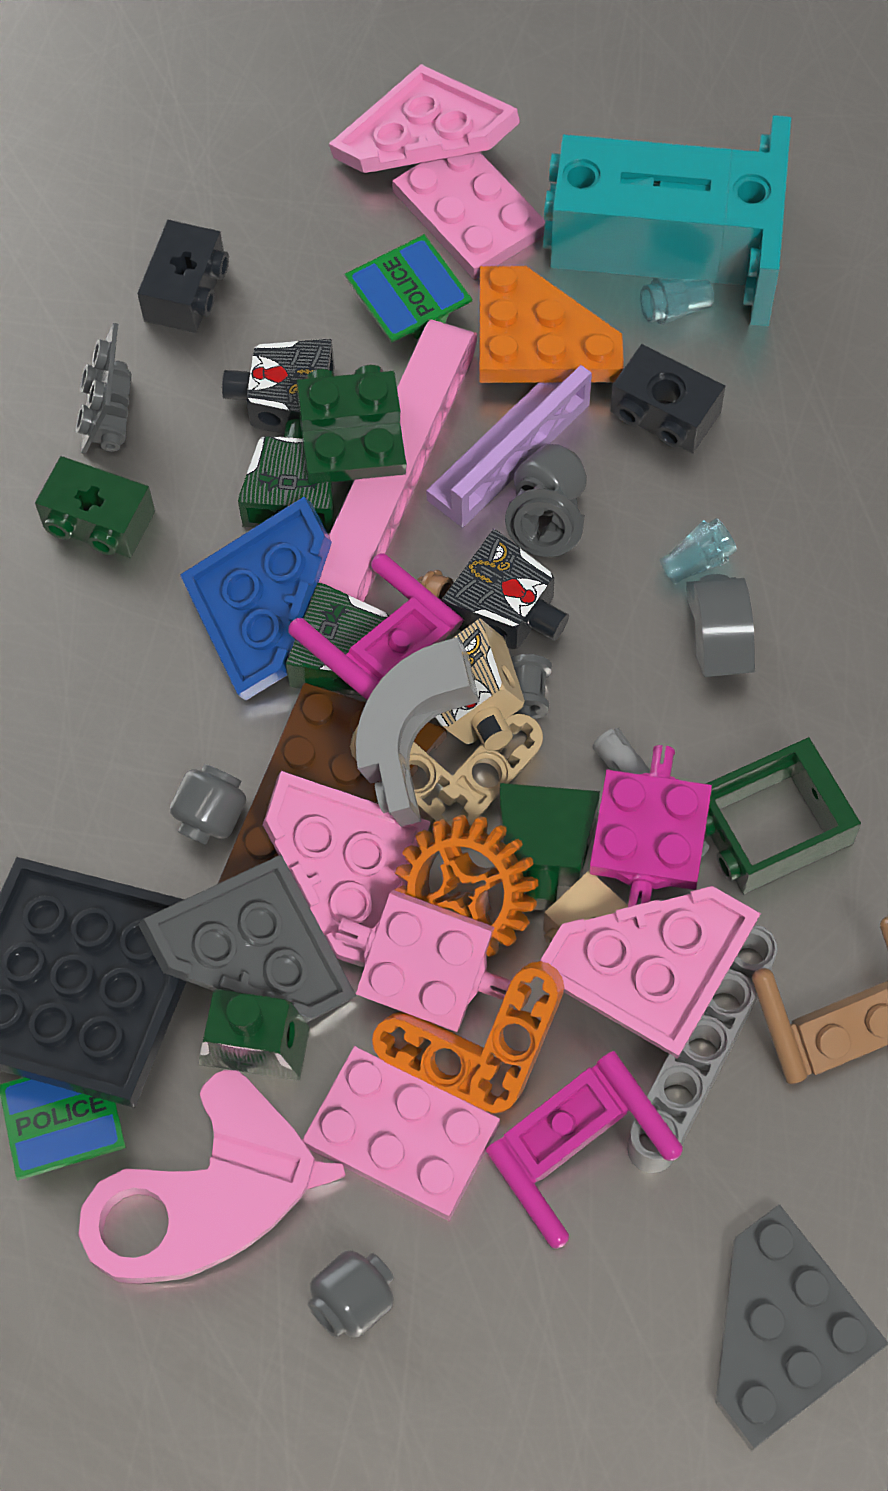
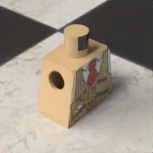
[436,618,525,751]

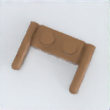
[752,916,888,1084]

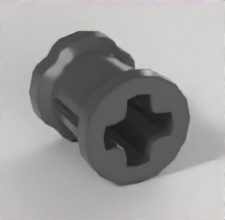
[511,654,552,719]

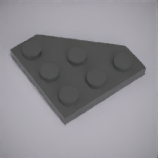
[138,855,356,1023]
[715,1204,888,1451]

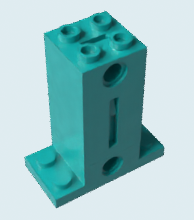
[543,115,791,326]

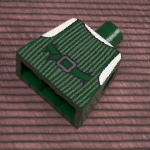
[238,419,335,533]
[286,582,389,696]
[198,989,310,1081]

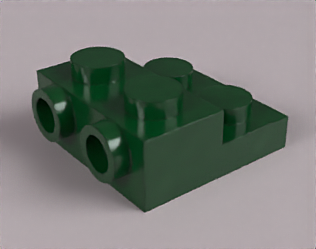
[297,365,407,484]

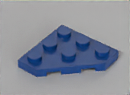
[180,496,332,700]

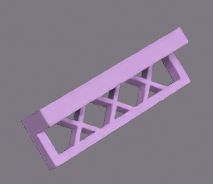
[426,365,592,528]

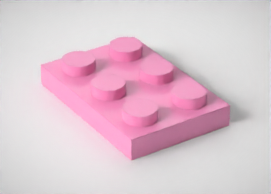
[392,152,545,280]
[302,1046,500,1221]

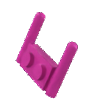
[288,553,464,700]
[485,1051,683,1249]

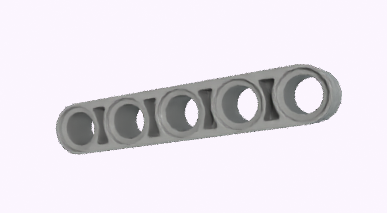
[627,925,778,1173]

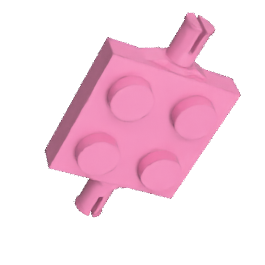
[335,890,512,1032]

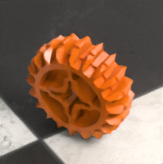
[395,815,538,957]

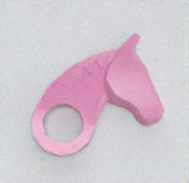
[78,1070,345,1284]

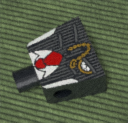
[222,339,335,434]
[442,529,569,649]

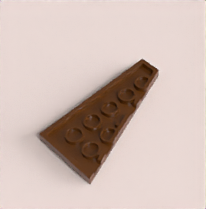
[217,683,447,884]

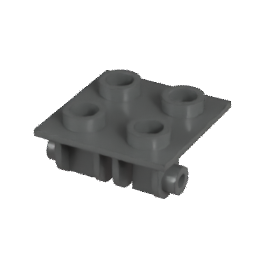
[76,323,132,454]

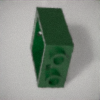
[705,737,861,895]

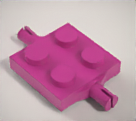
[590,745,712,907]

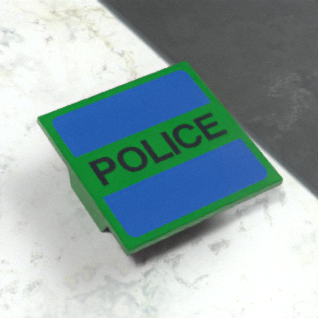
[344,234,472,343]
[0,1077,126,1181]

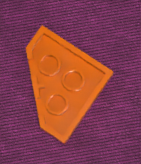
[480,266,624,383]

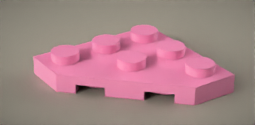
[329,65,520,173]
[263,771,431,967]
[540,886,761,1059]

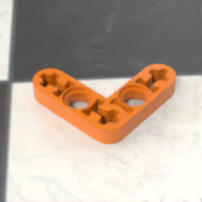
[372,961,564,1113]

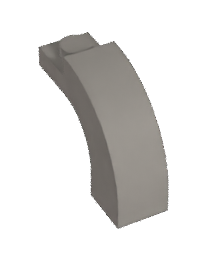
[356,637,480,827]

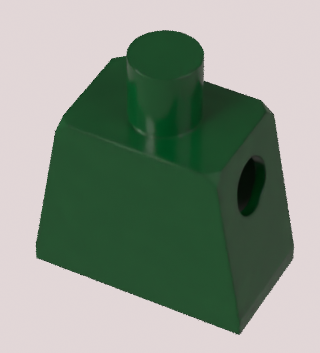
[499,783,600,910]

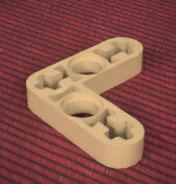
[350,714,543,828]

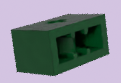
[35,456,155,558]

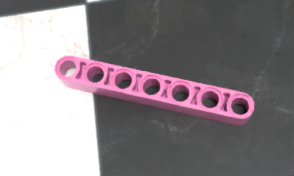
[319,319,477,602]

